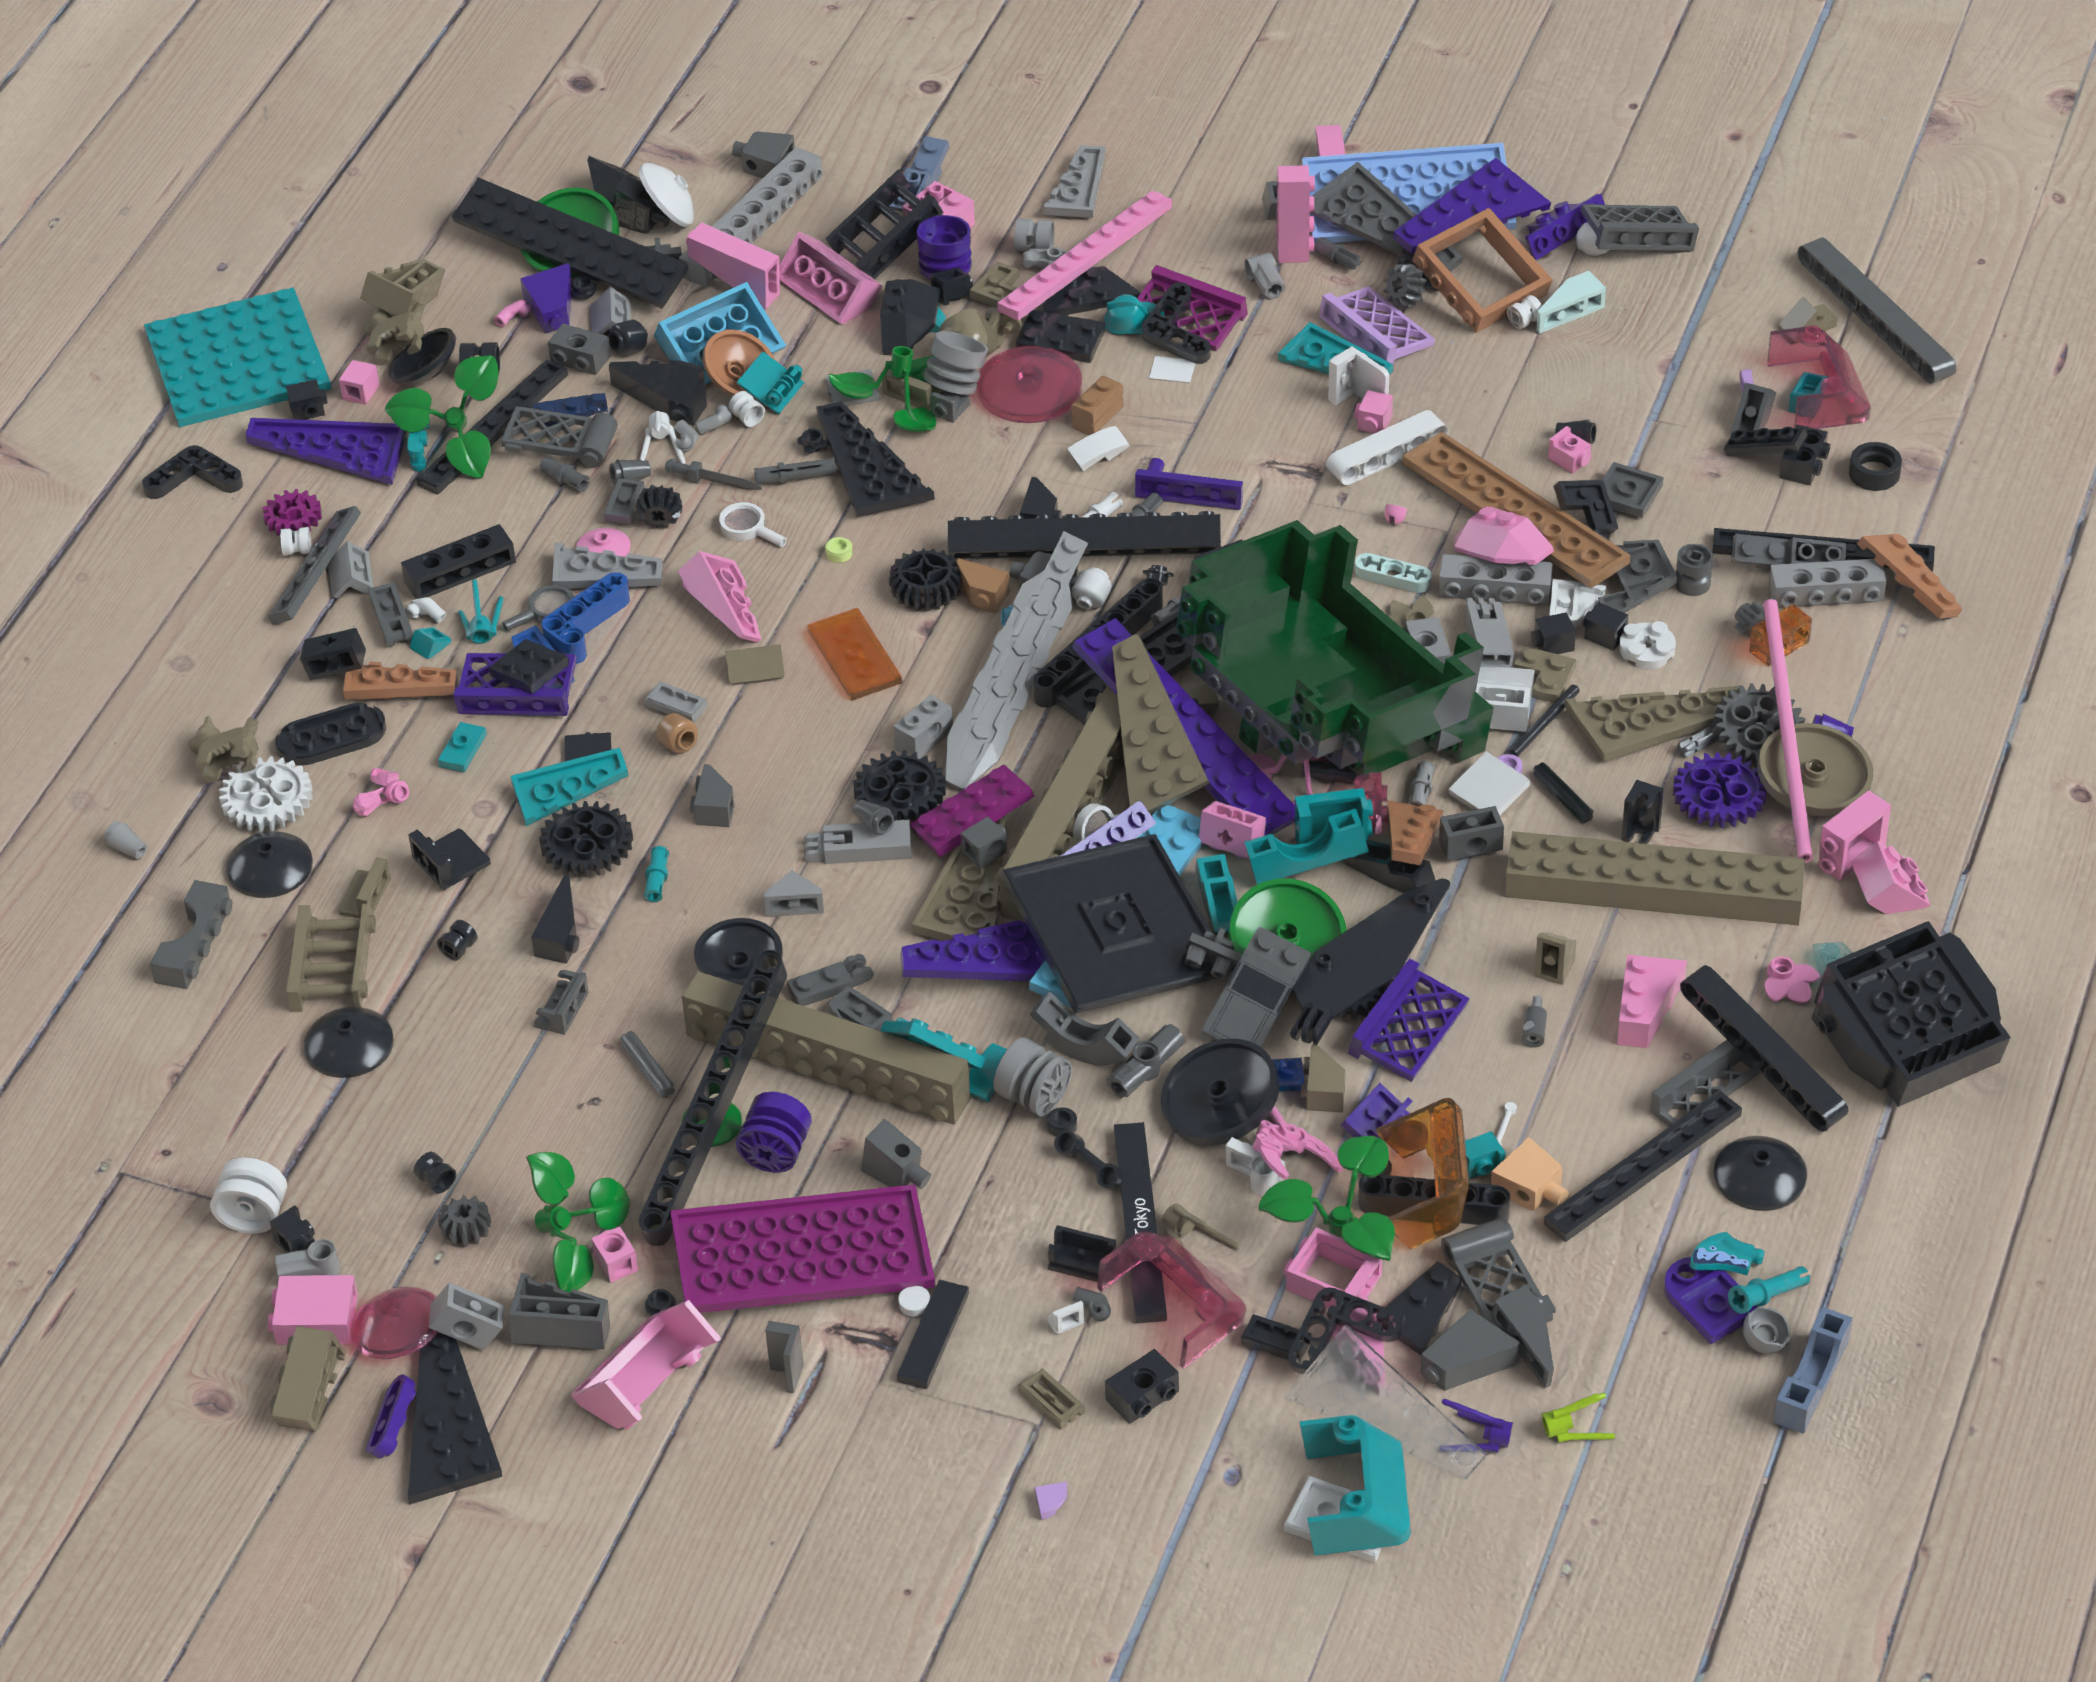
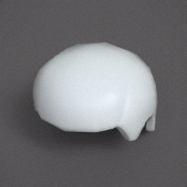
[1576,222,1609,256]

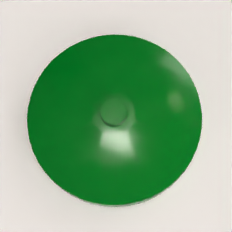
[521,188,619,278]
[1228,878,1347,963]

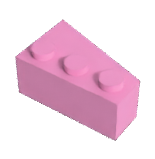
[1617,954,1687,1048]

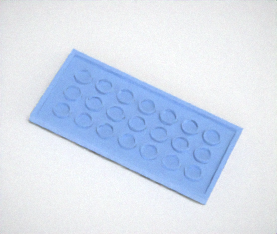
[1302,143,1516,244]

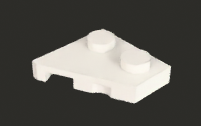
[1549,579,1606,628]

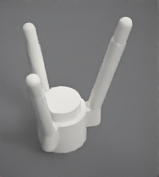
[639,411,686,464]

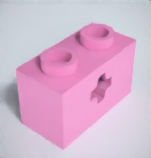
[1199,801,1266,859]

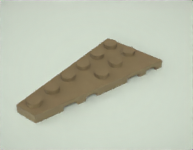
[1112,633,1210,814]
[912,815,1007,941]

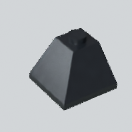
[587,156,642,207]

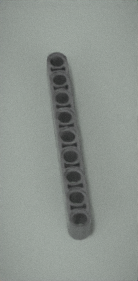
[1798,237,1956,384]

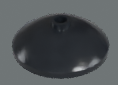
[388,328,456,385]
[226,831,313,898]
[694,918,783,986]
[304,1007,394,1078]
[1714,1136,1807,1211]

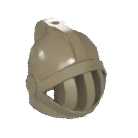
[939,308,998,357]

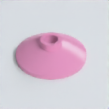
[576,528,630,557]

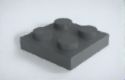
[1602,462,1664,518]

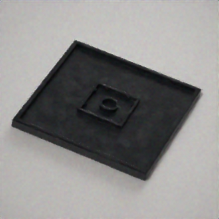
[1000,834,1232,1014]

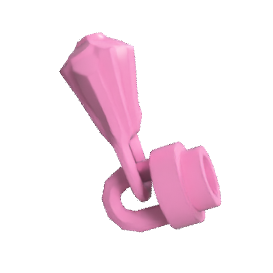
[353,780,409,817]

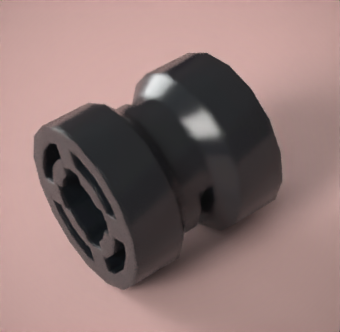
[437,920,478,961]
[414,1151,457,1194]

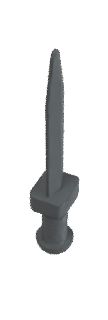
[665,458,762,490]

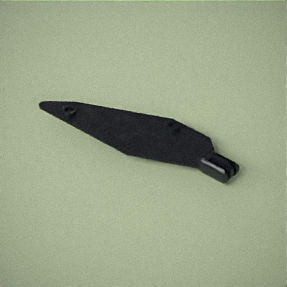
[1290,878,1450,1046]

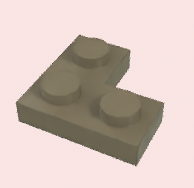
[970,261,1019,307]
[1514,646,1576,703]

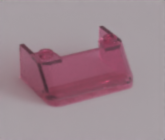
[1767,325,1871,429]
[1097,1231,1246,1369]

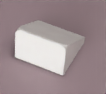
[1047,1301,1084,1335]

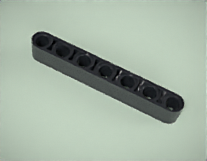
[1033,578,1163,708]
[1680,965,1849,1132]

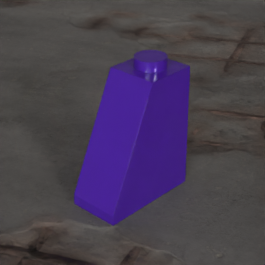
[520,263,572,334]

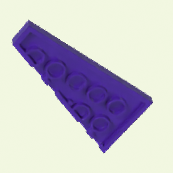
[245,418,407,485]

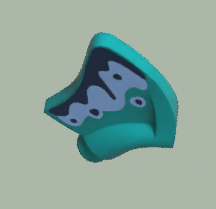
[1690,1232,1764,1276]

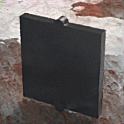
[565,732,612,761]

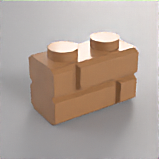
[1071,375,1124,435]

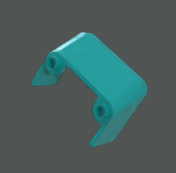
[1300,1415,1411,1556]

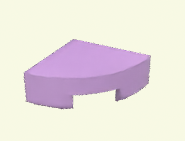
[1035,1481,1068,1520]

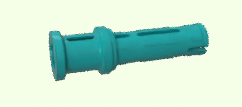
[1728,1266,1810,1314]

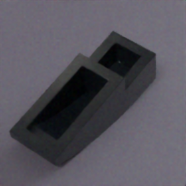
[1343,840,1435,893]

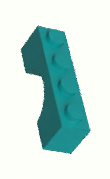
[1244,809,1369,885]

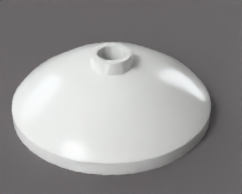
[639,163,694,227]

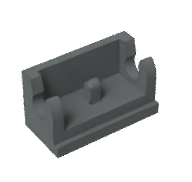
[534,970,589,1035]

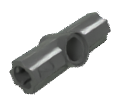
[1107,1024,1185,1099]

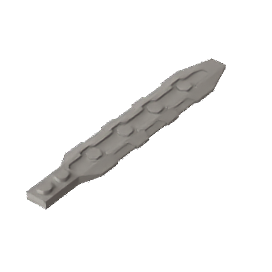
[945,531,1088,791]

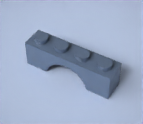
[1774,1307,1853,1434]

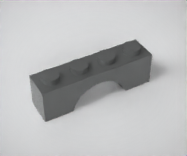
[150,880,233,989]

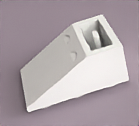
[1476,667,1535,732]

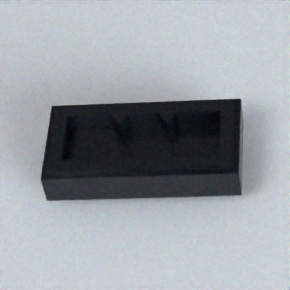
[1241,1314,1312,1364]

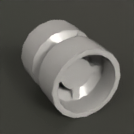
[1014,218,1055,252]

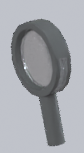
[502,585,574,631]

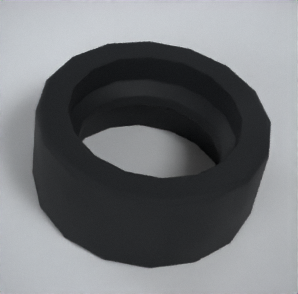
[1849,442,1902,491]

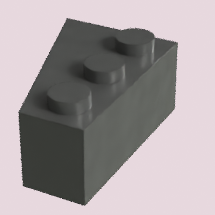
[509,1272,610,1349]

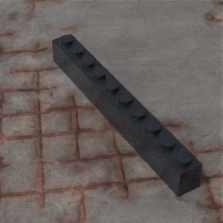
[948,511,1221,560]

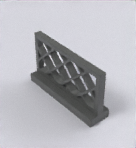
[1581,204,1699,251]

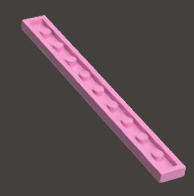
[997,191,1172,321]

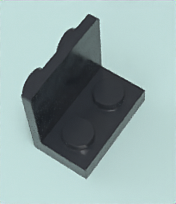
[408,828,491,890]

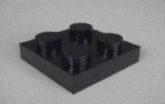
[489,639,569,694]

